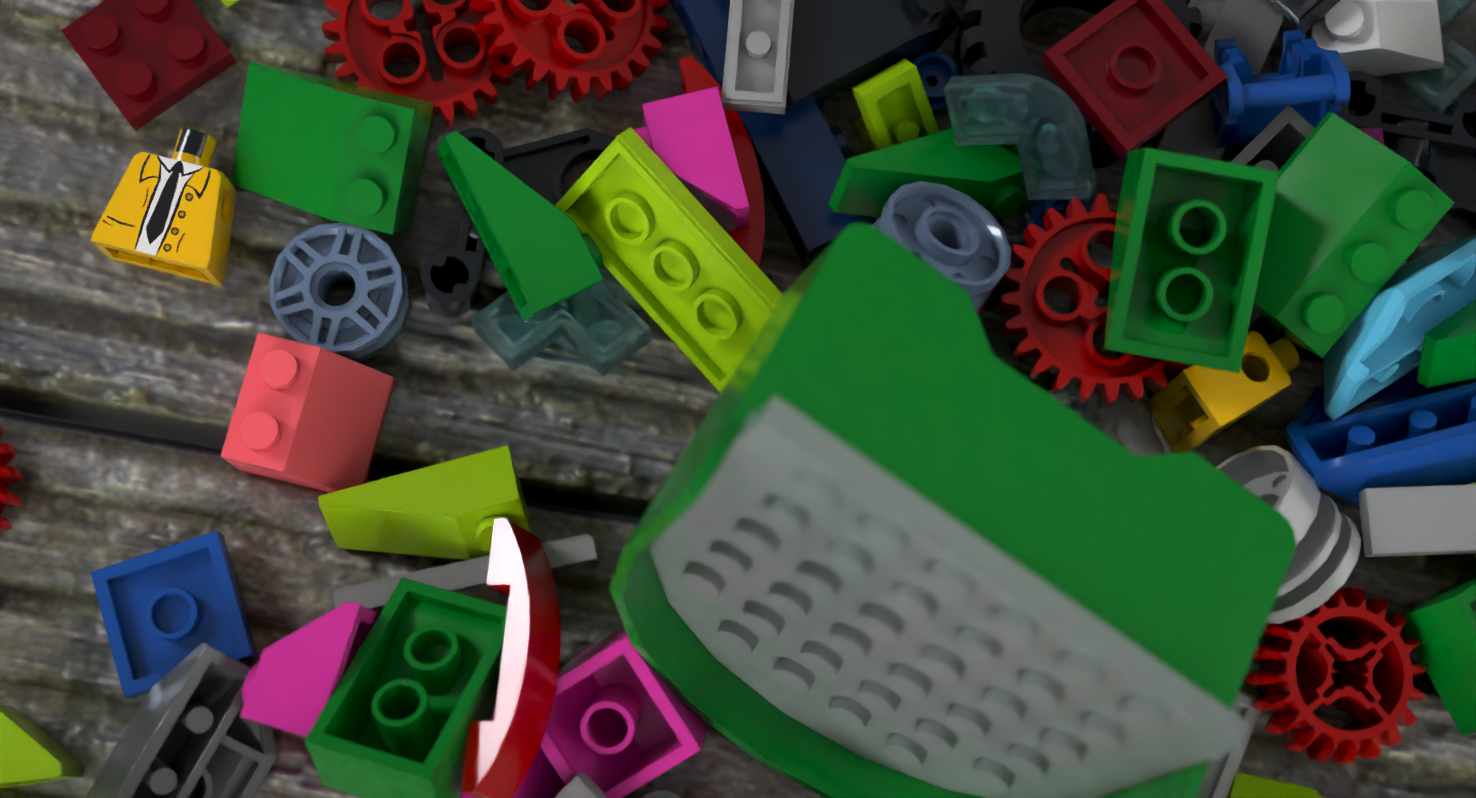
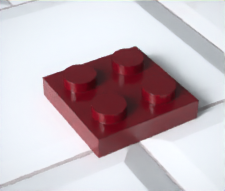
[61,0,237,131]
[1040,0,1227,159]

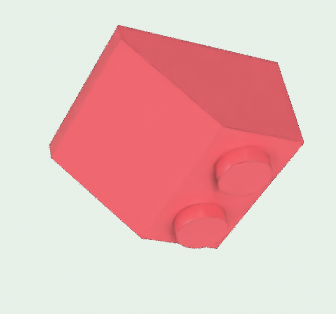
[220,332,396,493]

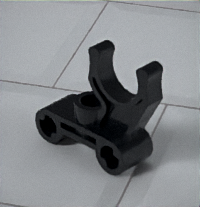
[1339,71,1476,262]
[421,128,616,317]

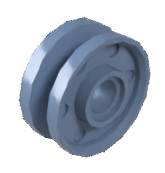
[872,181,1011,312]
[269,222,411,362]

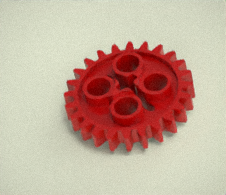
[322,0,520,129]
[469,0,669,103]
[997,194,1189,407]

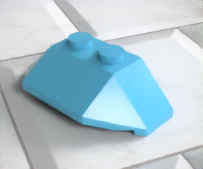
[1323,235,1476,421]

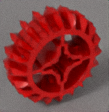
[1244,587,1428,764]

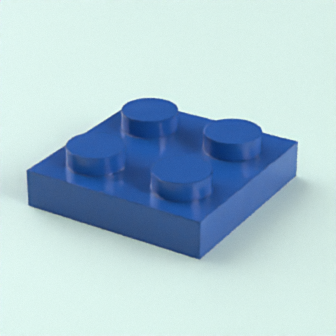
[90,531,258,699]

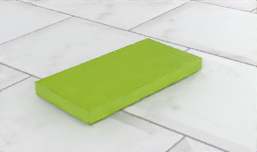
[555,126,783,393]

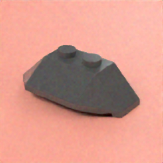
[85,642,277,798]

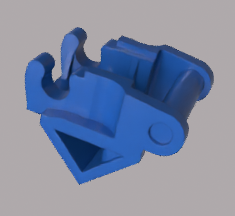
[1208,30,1350,148]

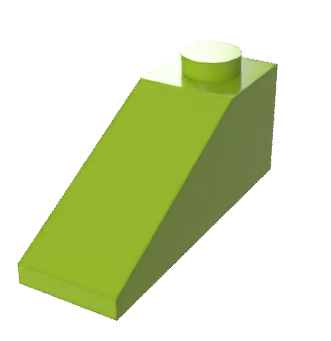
[318,445,532,560]

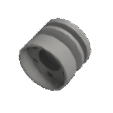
[1216,445,1361,624]

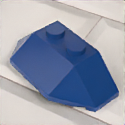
[1285,366,1476,506]

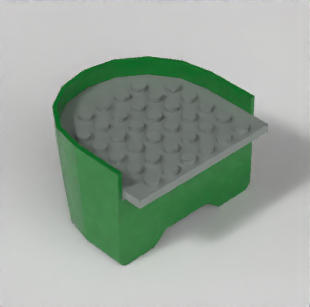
[609,223,1296,798]

